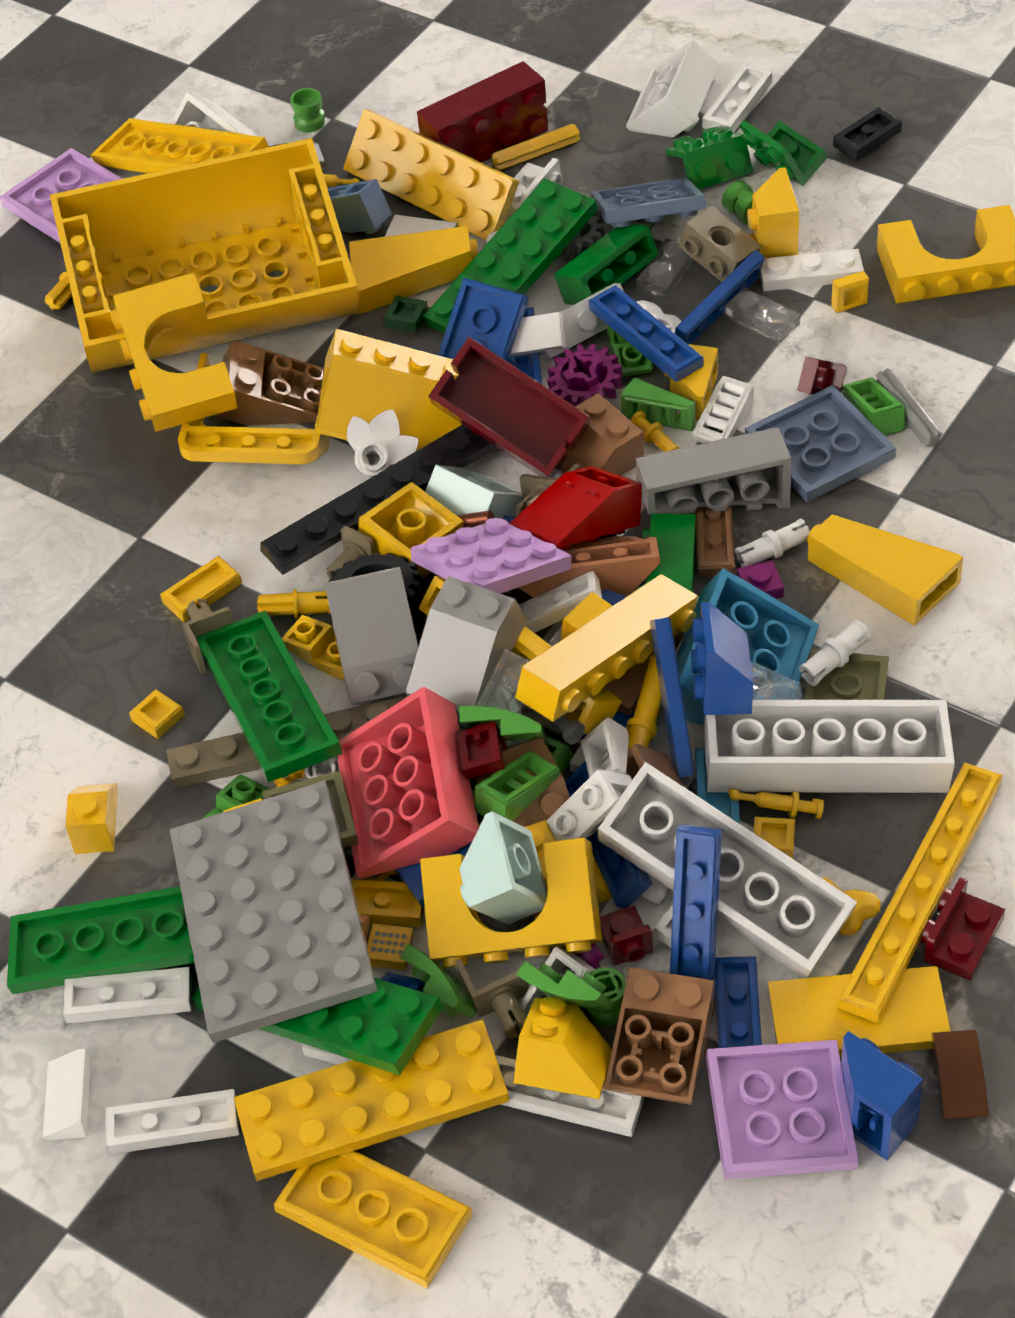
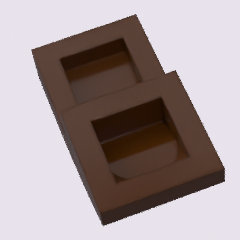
[932,1030,989,1120]

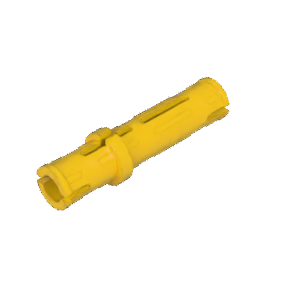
[626,654,662,750]

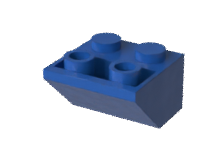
[691,602,754,715]
[841,1031,923,1161]

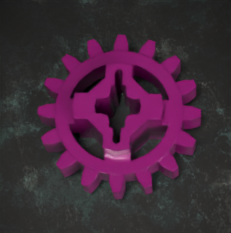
[547,344,624,407]

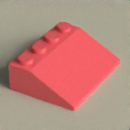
[337,686,479,879]

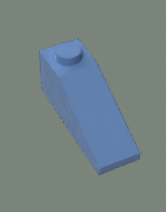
[327,179,392,234]

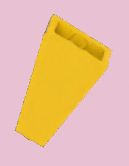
[349,226,478,314]
[807,514,963,626]

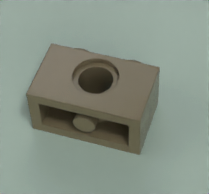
[678,206,761,282]

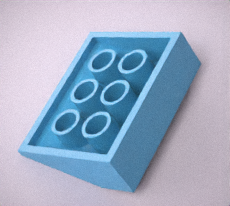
[661,568,819,726]

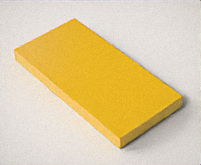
[768,966,951,1057]
[273,1151,473,1288]

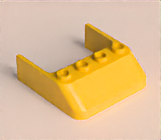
[178,353,331,464]

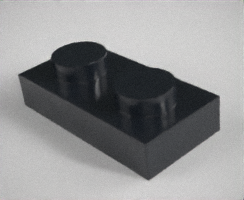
[833,107,902,161]

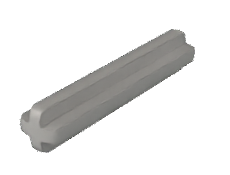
[876,368,942,447]

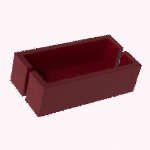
[417,61,548,163]
[428,337,591,478]

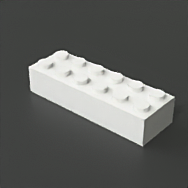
[704,700,955,793]
[598,762,857,978]

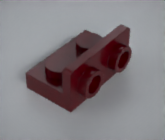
[921,877,1005,981]

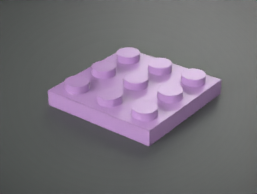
[0,148,122,243]
[411,518,572,593]
[705,1040,859,1180]

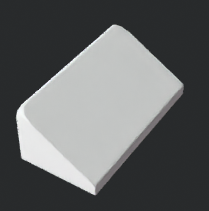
[43,1048,91,1141]

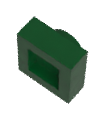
[384,295,428,334]

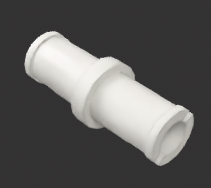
[734,519,810,567]
[799,620,871,686]

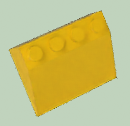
[316,329,462,452]

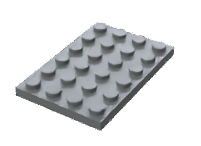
[170,781,377,1043]

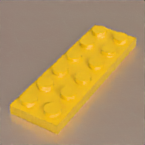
[343,109,520,240]
[91,118,269,173]
[233,1019,509,1181]

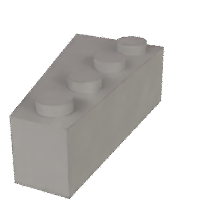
[636,427,791,515]

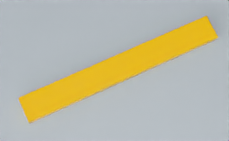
[838,762,1003,1023]

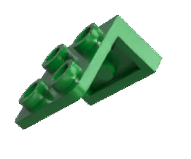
[739,120,829,186]
[665,126,753,190]

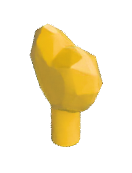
[822,877,881,935]

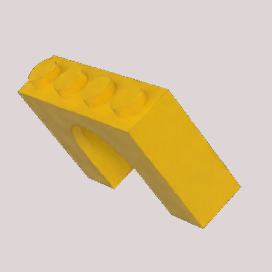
[876,205,1015,304]
[110,273,237,432]
[420,838,602,968]

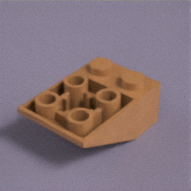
[214,339,324,425]
[604,967,716,1105]

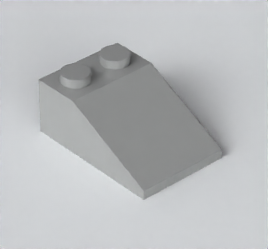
[324,567,418,705]
[406,576,527,715]

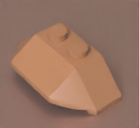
[518,536,660,598]

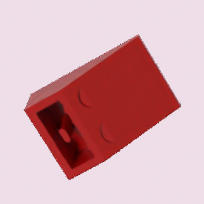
[509,466,642,550]

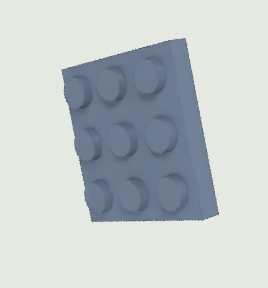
[591,177,706,227]
[745,385,896,502]

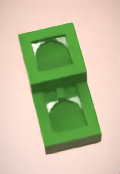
[459,706,546,741]

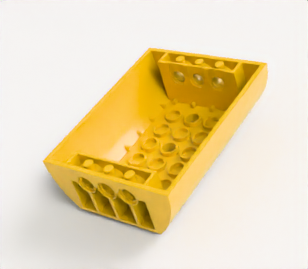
[50,138,359,373]

